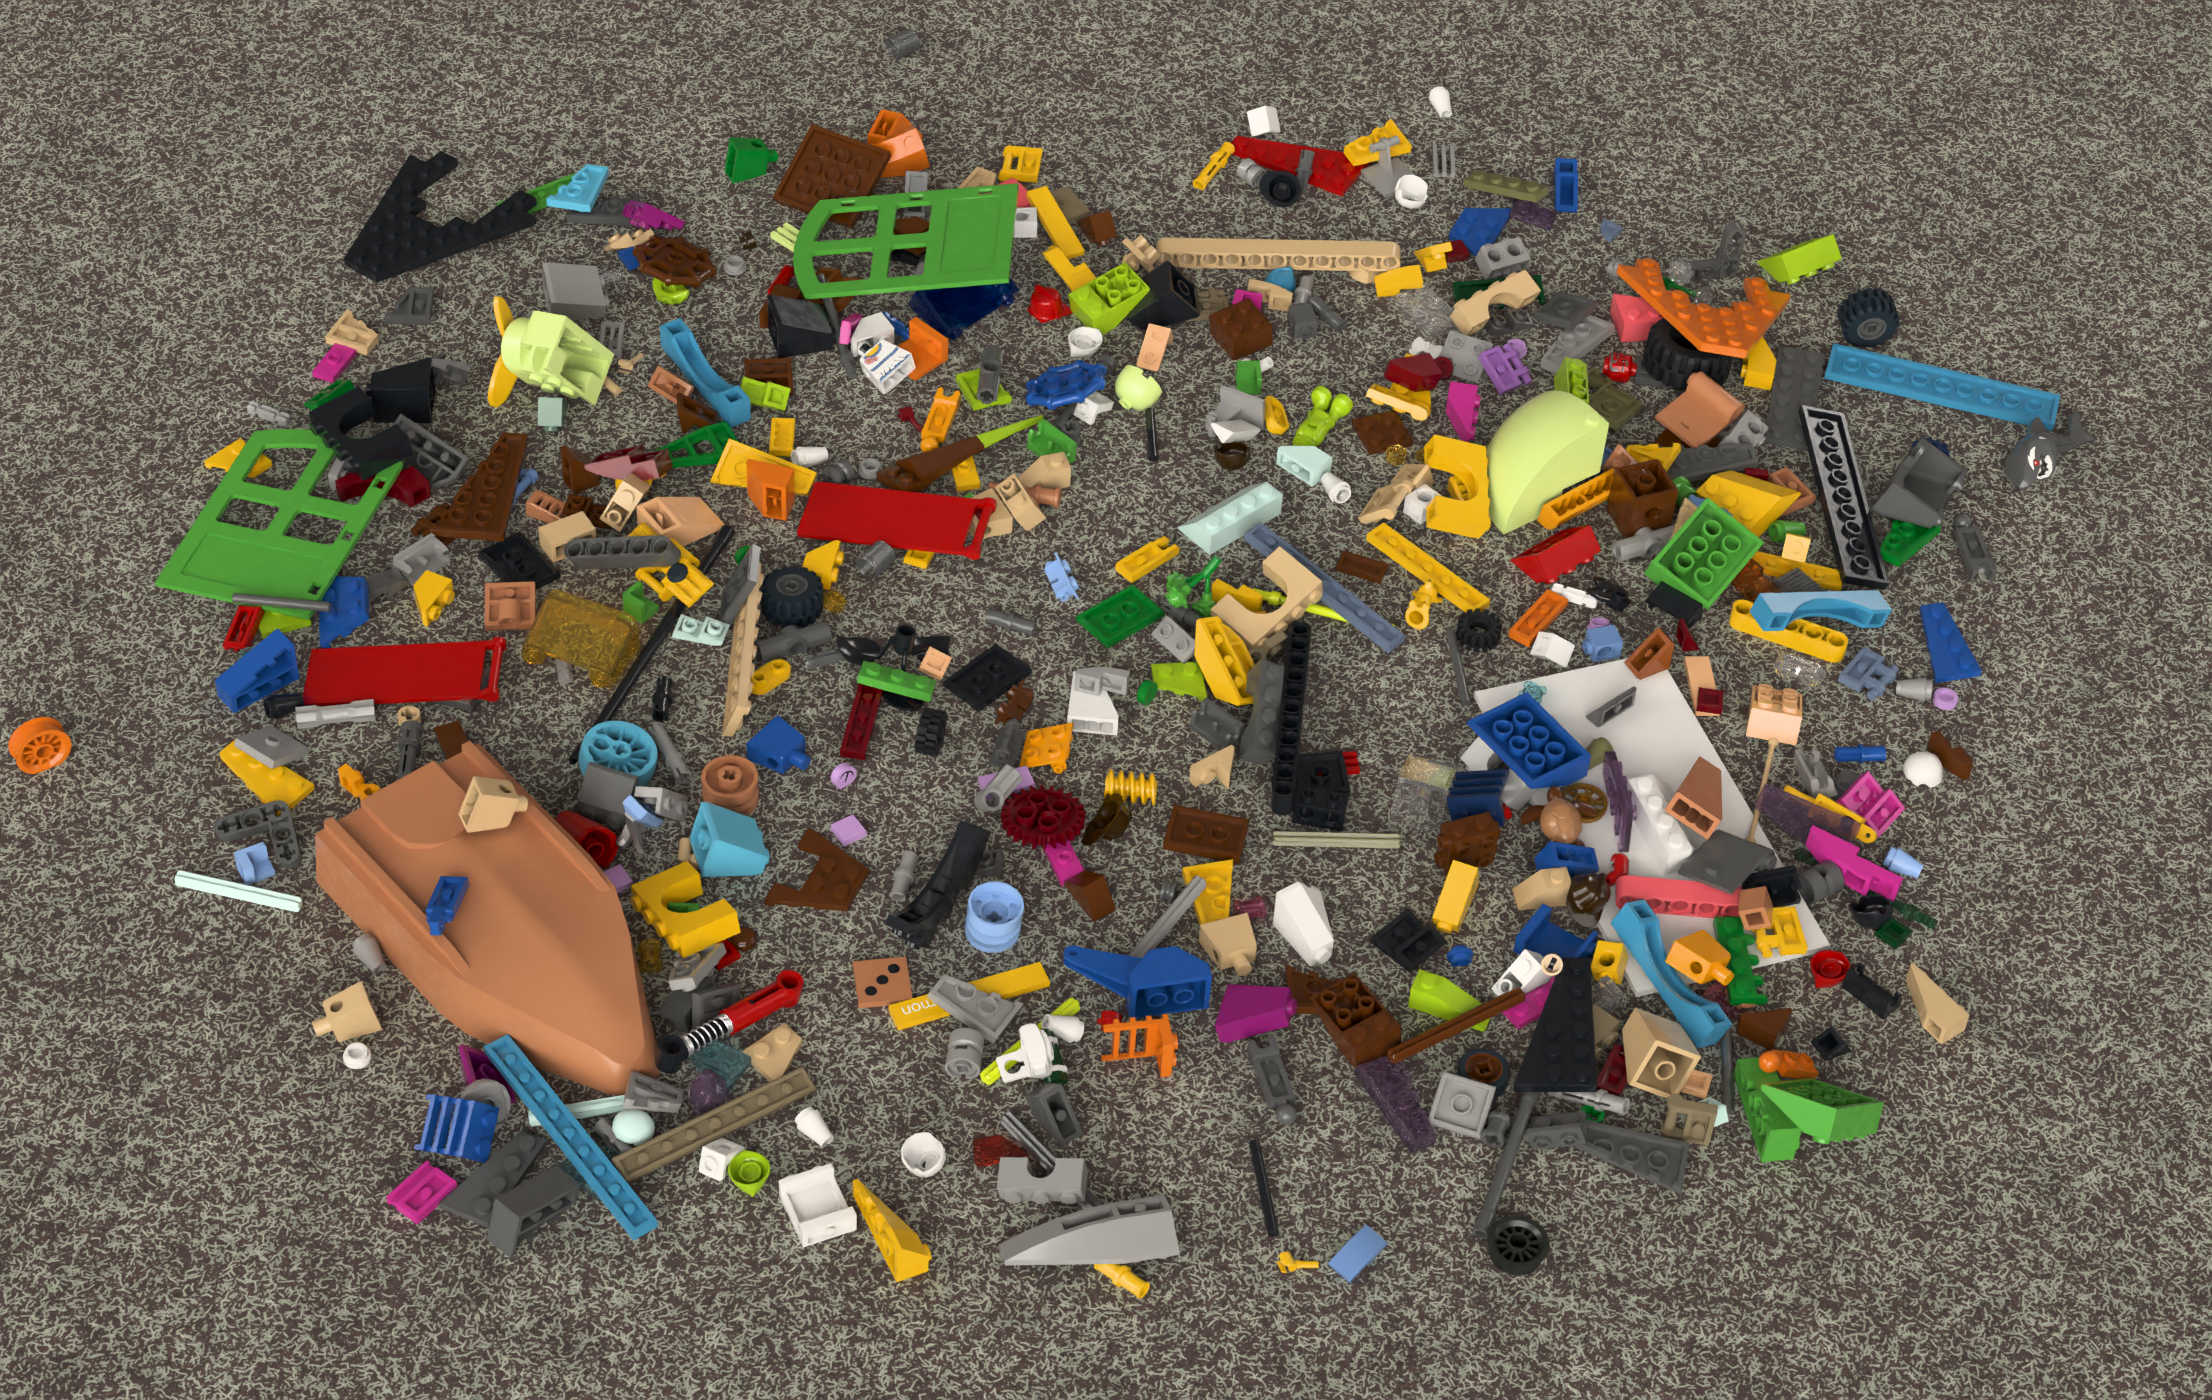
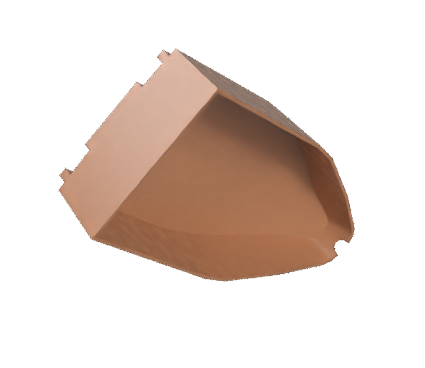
[315,740,660,1095]

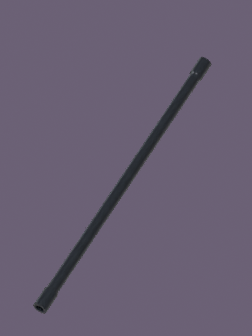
[568,525,735,767]

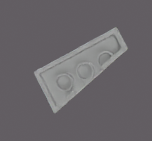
[1541,314,1615,374]

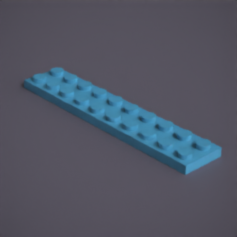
[1824,343,2060,431]

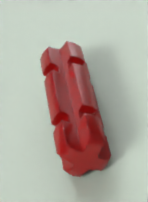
[768,265,795,295]

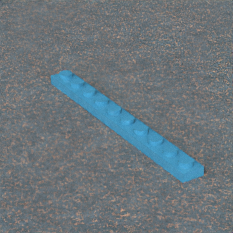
[484,1034,658,1241]

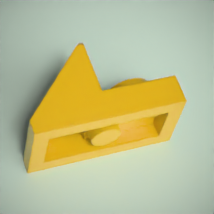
[1414,242,1452,273]

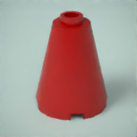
[555,810,618,869]

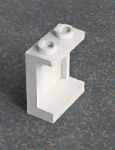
[779,1163,857,1247]

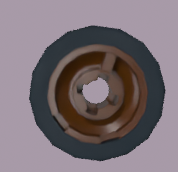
[1457,1048,1510,1099]

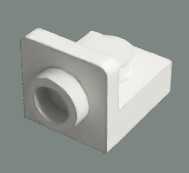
[1074,391,1114,425]
[699,1138,745,1181]

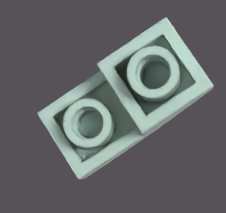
[672,614,730,646]

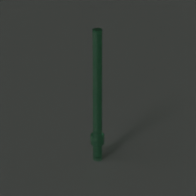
[1794,848,1938,929]

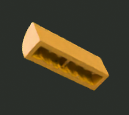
[1537,467,1615,530]

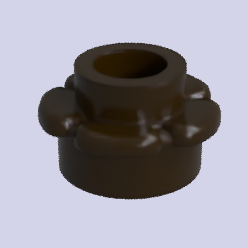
[739,231,757,252]

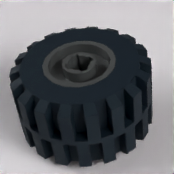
[1837,288,1900,347]
[761,566,823,628]

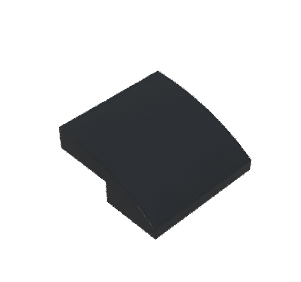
[1370,908,1447,972]

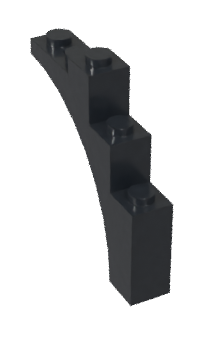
[885,820,991,950]

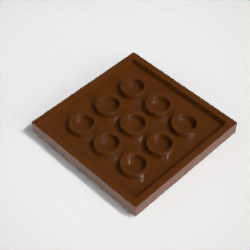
[773,124,891,230]

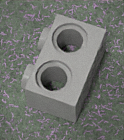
[1475,237,1531,279]
[1716,409,1769,453]

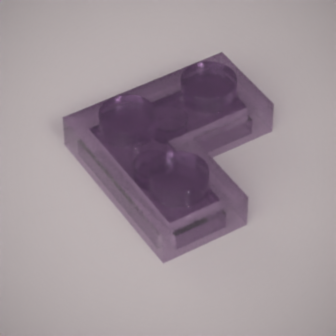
[1509,198,1556,231]

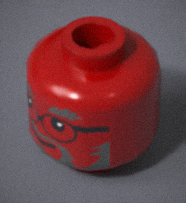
[1602,352,1637,383]

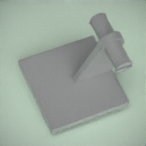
[1361,135,1416,198]
[1205,385,1265,438]

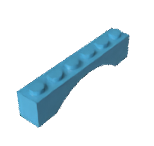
[660,318,751,428]
[1750,590,1892,631]
[1610,899,1732,1048]

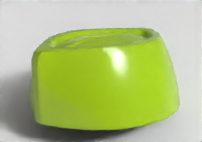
[728,1150,770,1197]

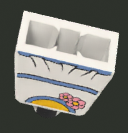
[858,340,916,394]

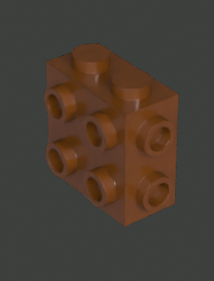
[1434,811,1501,875]

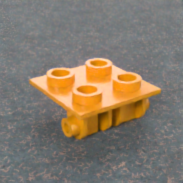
[1019,722,1074,774]

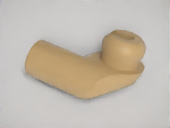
[678,838,699,870]

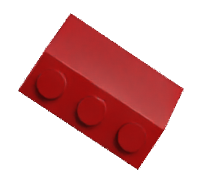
[1510,525,1601,585]

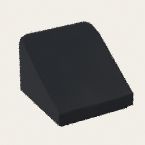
[1810,1026,1851,1061]

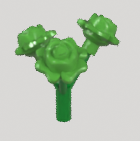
[1165,555,1222,618]

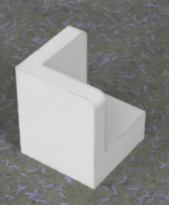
[1247,106,1281,136]
[1530,631,1575,667]

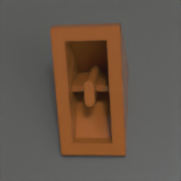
[1624,627,1675,680]

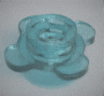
[1518,681,1547,704]

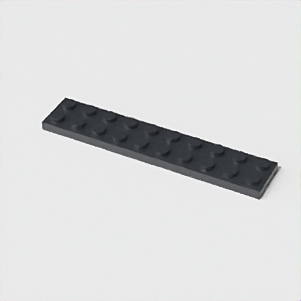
[1798,405,1889,590]

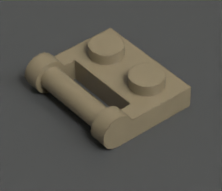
[1660,1094,1718,1146]

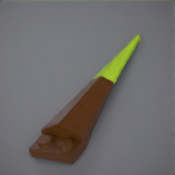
[876,414,1043,492]

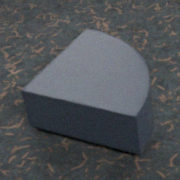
[1600,218,1623,243]

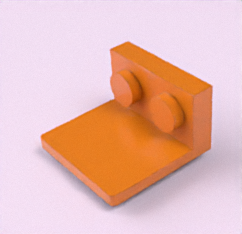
[898,317,948,381]

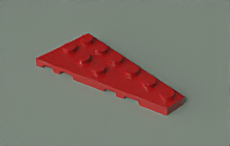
[1231,136,1371,197]

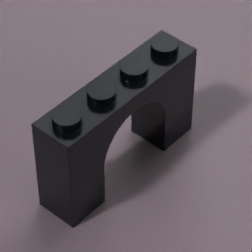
[309,386,413,481]

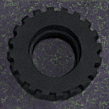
[1643,318,1734,391]

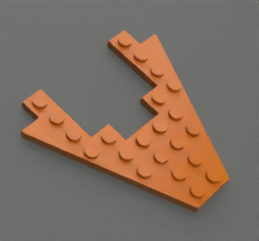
[1616,258,1791,359]

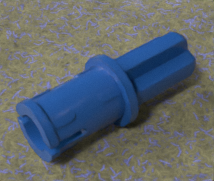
[1834,744,1886,764]

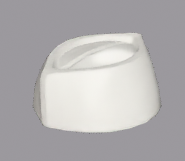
[1068,327,1103,357]

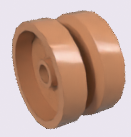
[701,755,759,816]

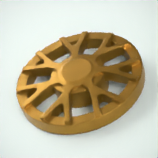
[1562,783,1608,823]

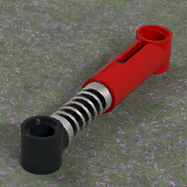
[655,970,804,1074]

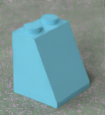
[689,802,769,877]

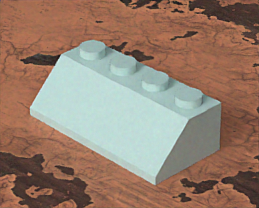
[1178,482,1283,555]

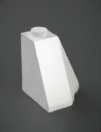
[1273,881,1334,966]

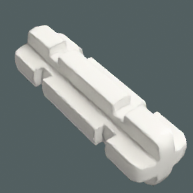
[1551,583,1598,609]

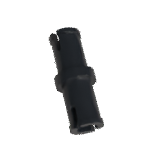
[652,676,673,723]

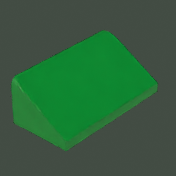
[304,380,355,410]

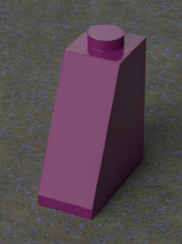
[1215,984,1297,1043]

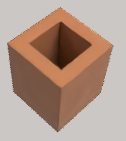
[1738,886,1773,931]

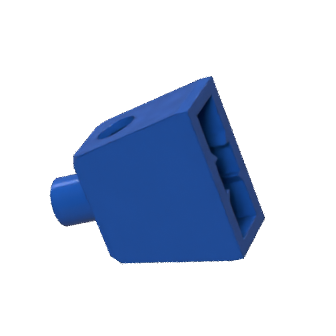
[746,715,811,774]

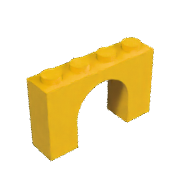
[1424,434,1491,538]
[630,861,741,958]

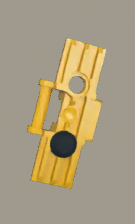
[627,522,714,608]

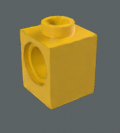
[1781,532,1811,563]
[1590,940,1629,985]

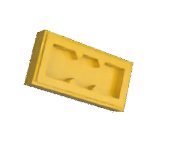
[769,418,796,457]
[951,456,981,492]

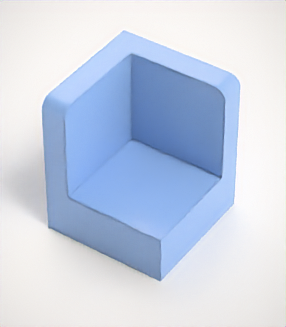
[234,842,276,885]

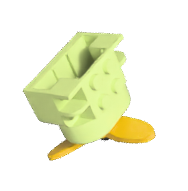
[487,296,614,408]

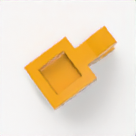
[338,764,381,801]

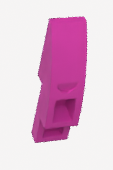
[1805,825,1904,901]

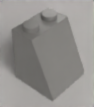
[542,262,610,321]

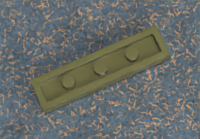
[1463,170,1549,203]

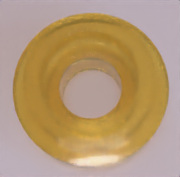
[823,590,846,613]

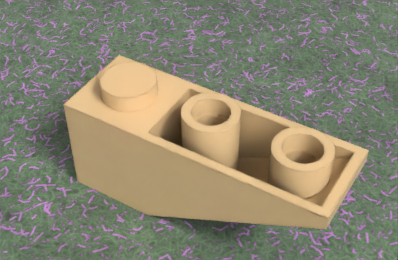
[1906,963,1970,1044]

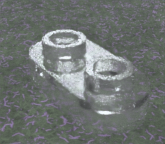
[1773,654,1824,686]

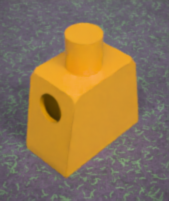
[1665,930,1734,986]

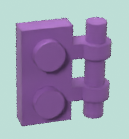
[1478,343,1533,395]

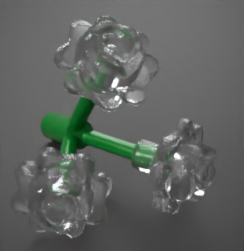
[1662,259,1713,305]

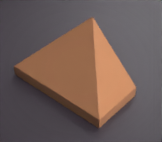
[647,366,695,404]

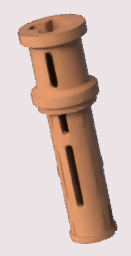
[988,482,1062,509]

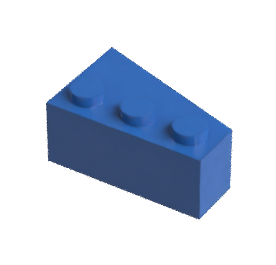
[215,628,300,713]

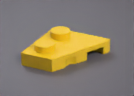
[1625,443,1681,472]

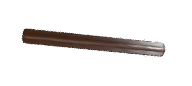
[1386,987,1525,1064]

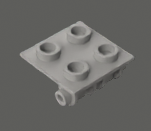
[1439,330,1493,383]

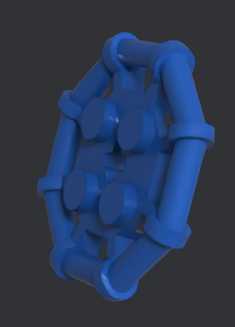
[1025,360,1106,410]

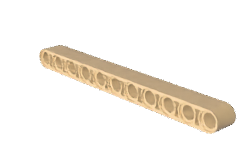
[1156,238,1401,272]

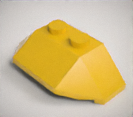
[1194,616,1255,706]

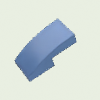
[1328,1225,1388,1283]

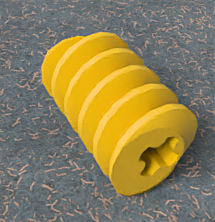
[1104,769,1158,806]

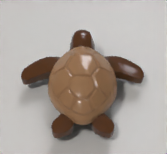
[1521,786,1596,847]

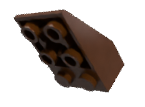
[1309,973,1401,1070]

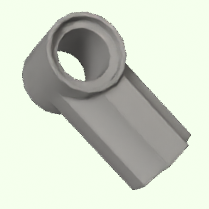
[974,764,1023,812]

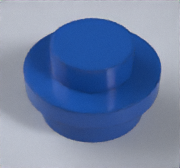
[1446,945,1473,967]

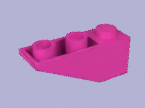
[1445,381,1481,442]

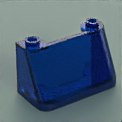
[908,277,1019,341]

